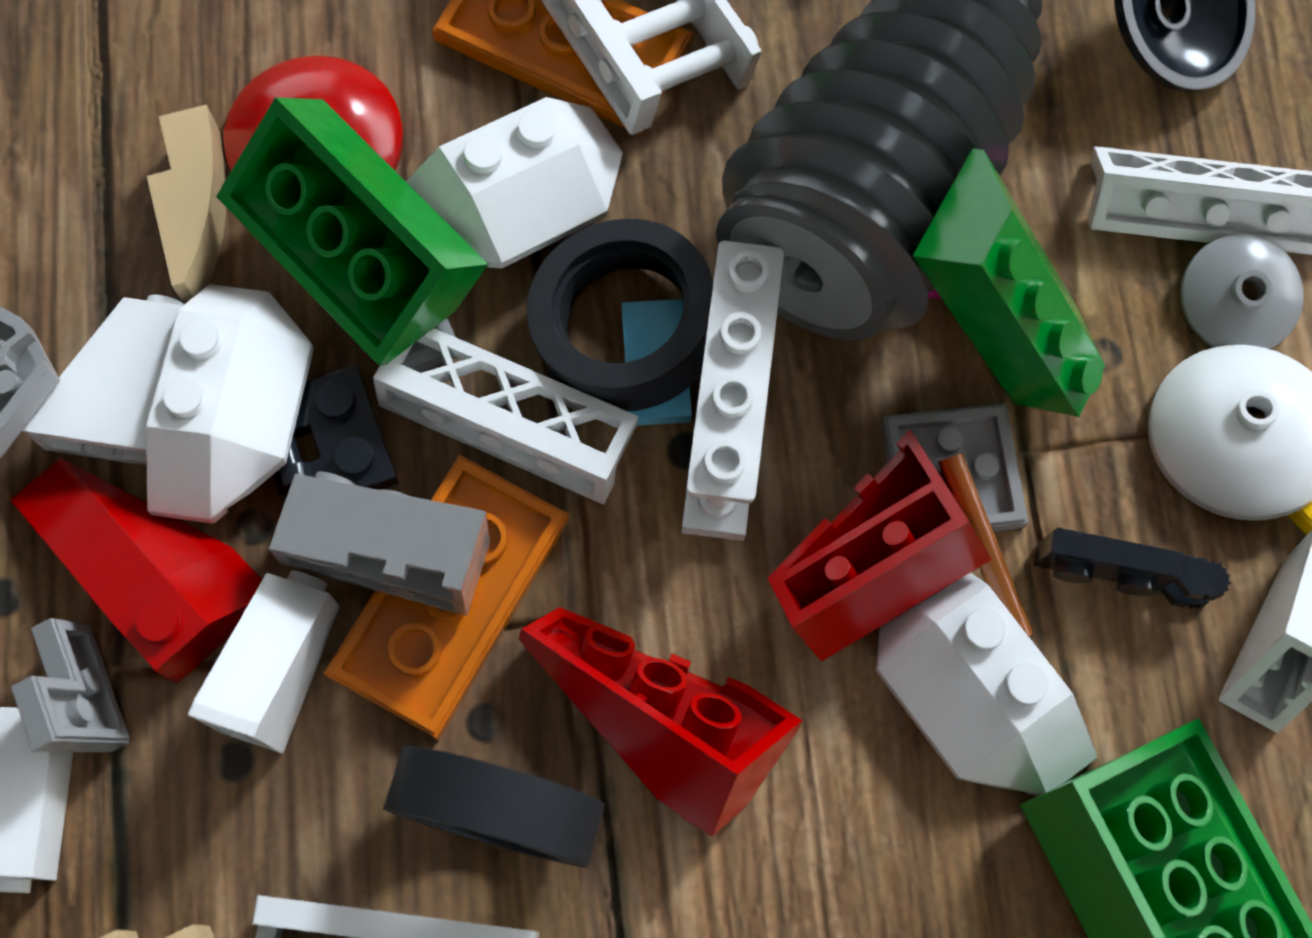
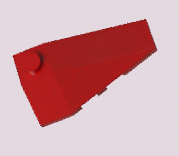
[11,458,262,684]

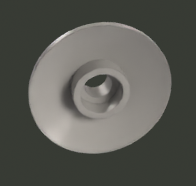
[1180,234,1304,349]

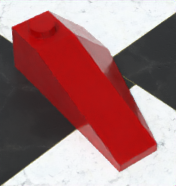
[518,607,803,837]

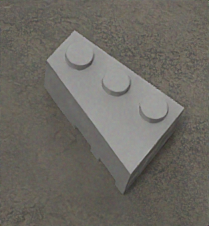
[269,472,490,616]

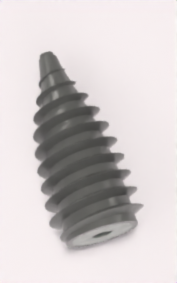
[716,0,1042,340]

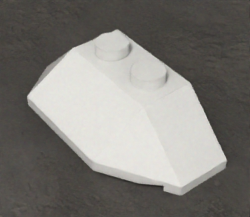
[406,97,623,269]
[146,284,314,524]
[875,573,1098,796]

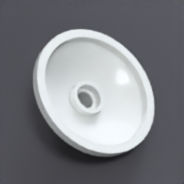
[1148,345,1312,521]

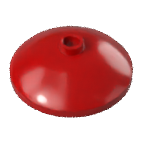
[223,55,404,171]

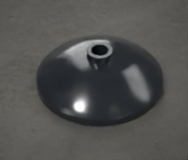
[1114,0,1256,92]

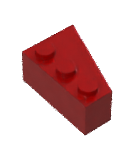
[767,429,992,662]

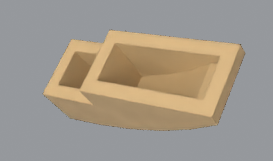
[147,104,227,305]

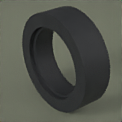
[527,219,713,411]
[383,745,605,868]

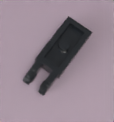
[1034,527,1231,609]

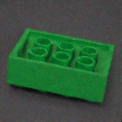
[1020,718,1312,938]

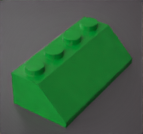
[216,97,488,366]
[913,149,1105,417]

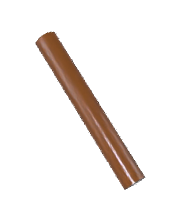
[938,453,1033,636]

